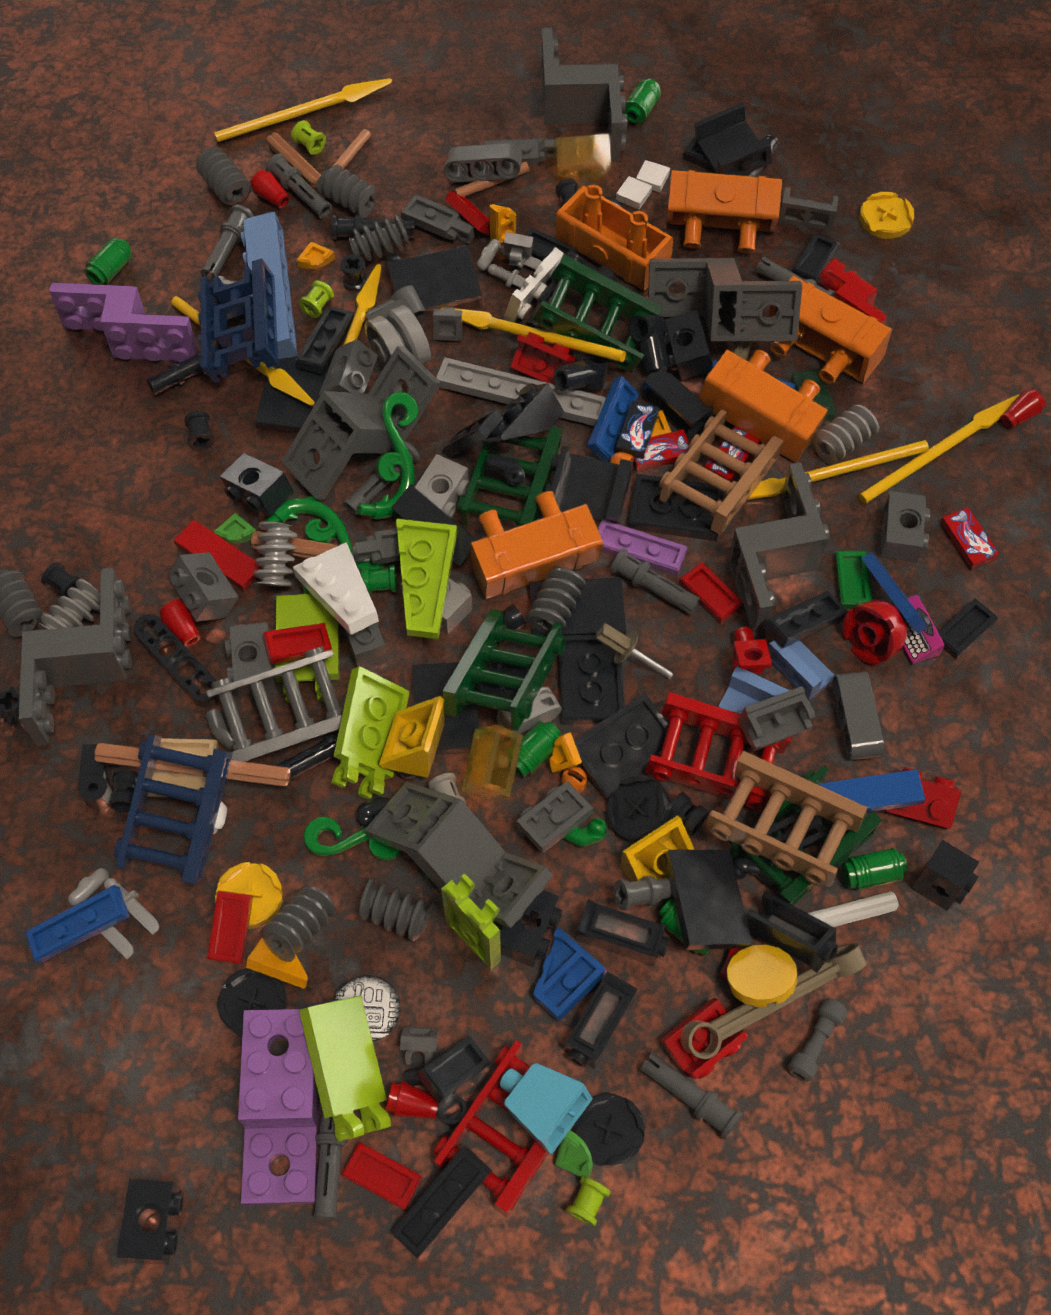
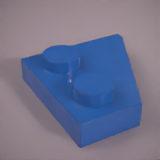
[533,927,607,1022]

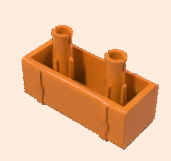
[666,170,782,253]
[556,185,673,291]
[769,276,892,384]
[699,349,828,463]
[469,491,603,600]

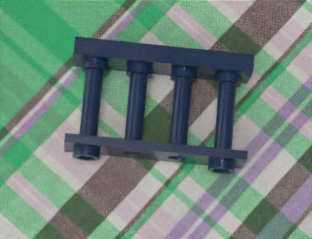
[113,734,233,884]

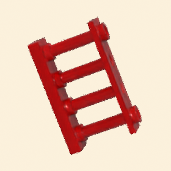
[645,692,792,811]
[433,1040,588,1218]

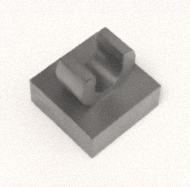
[504,232,533,267]
[433,307,462,341]
[400,1026,439,1065]

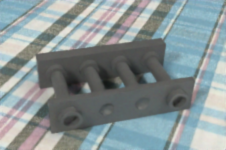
[206,646,344,761]

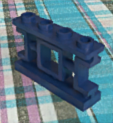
[198,258,279,383]

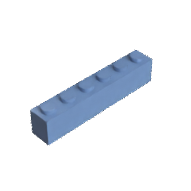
[241,211,298,359]

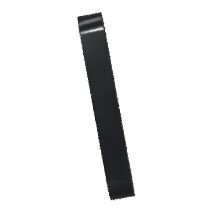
[134,614,220,708]

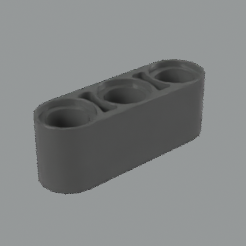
[444,143,523,182]
[833,671,884,760]

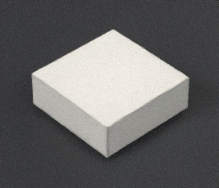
[636,160,670,193]
[616,176,652,210]

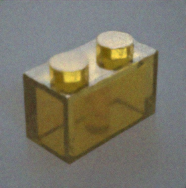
[554,134,611,180]
[461,725,523,801]

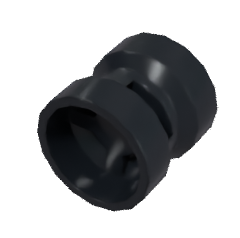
[108,770,139,813]
[668,792,709,838]

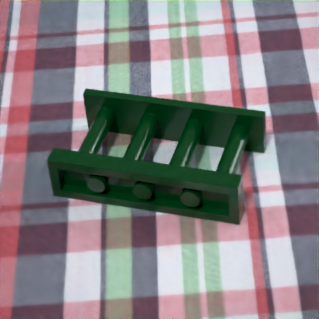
[532,254,663,373]
[457,427,562,527]
[442,609,566,731]
[730,765,883,906]

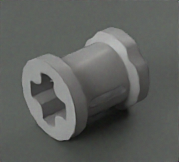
[428,773,466,804]

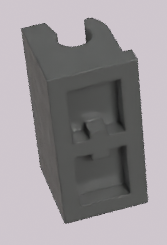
[779,187,839,231]
[738,686,815,751]

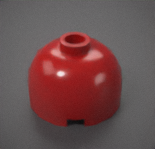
[843,600,907,665]

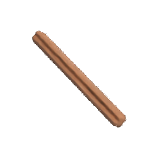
[94,743,291,787]

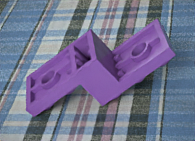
[49,283,199,362]
[238,1009,319,1206]

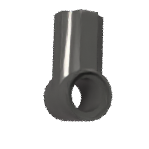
[366,285,426,321]

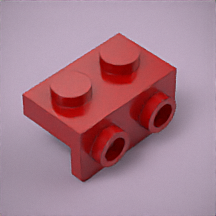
[510,332,576,385]
[885,767,962,829]
[660,998,748,1079]

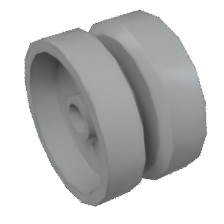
[364,305,431,370]

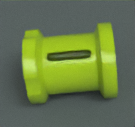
[291,120,326,155]
[298,280,335,318]
[566,1176,611,1227]

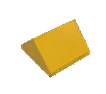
[379,696,444,778]
[620,816,695,907]

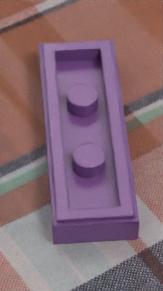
[598,519,688,576]

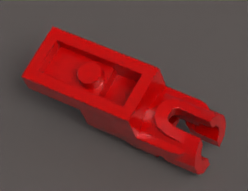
[818,258,887,325]

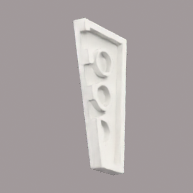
[293,542,379,634]

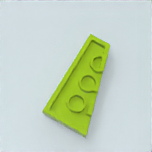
[396,519,457,639]

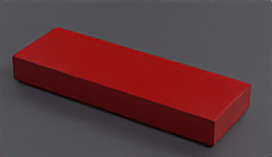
[174,519,263,592]

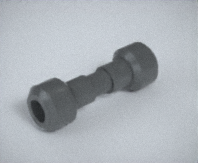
[787,998,848,1082]

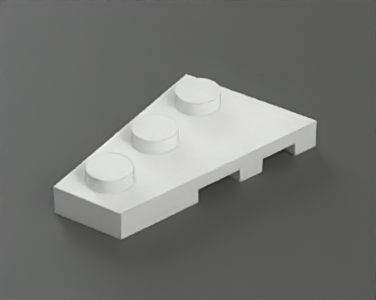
[503,247,564,322]

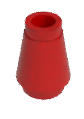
[250,170,290,209]
[1001,389,1046,429]
[159,599,201,647]
[385,1081,439,1120]

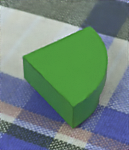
[214,513,256,544]
[554,1130,593,1178]

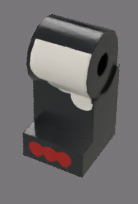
[78,744,121,810]

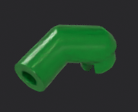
[563,818,607,847]

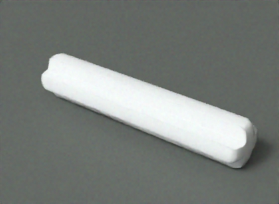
[808,891,899,927]

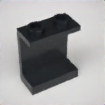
[694,102,772,176]
[545,445,633,524]

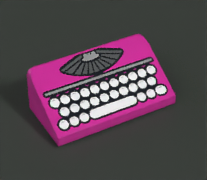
[895,595,944,665]

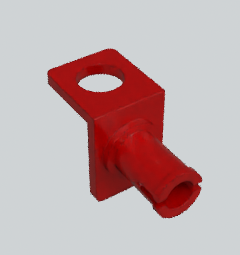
[732,627,772,674]

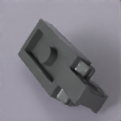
[485,138,558,166]
[401,195,475,245]
[352,528,400,564]

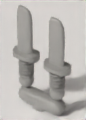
[477,239,547,295]
[68,868,159,959]

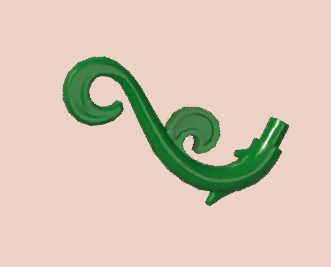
[357,392,418,519]
[265,496,387,572]
[303,816,431,881]

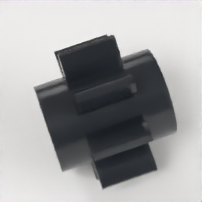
[0,687,22,729]

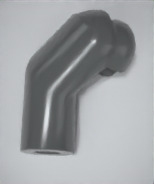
[206,709,235,750]

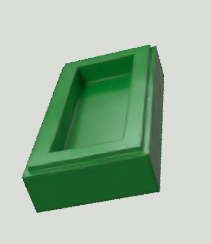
[834,551,872,609]

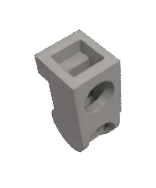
[496,687,562,742]

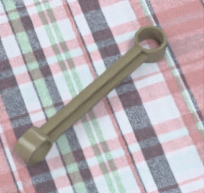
[681,943,867,1059]

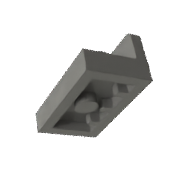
[517,781,594,853]

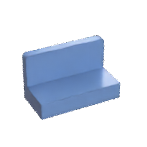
[768,639,834,700]
[719,666,790,714]

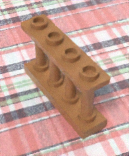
[659,409,784,535]
[706,751,868,887]

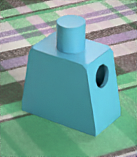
[500,1063,593,1155]

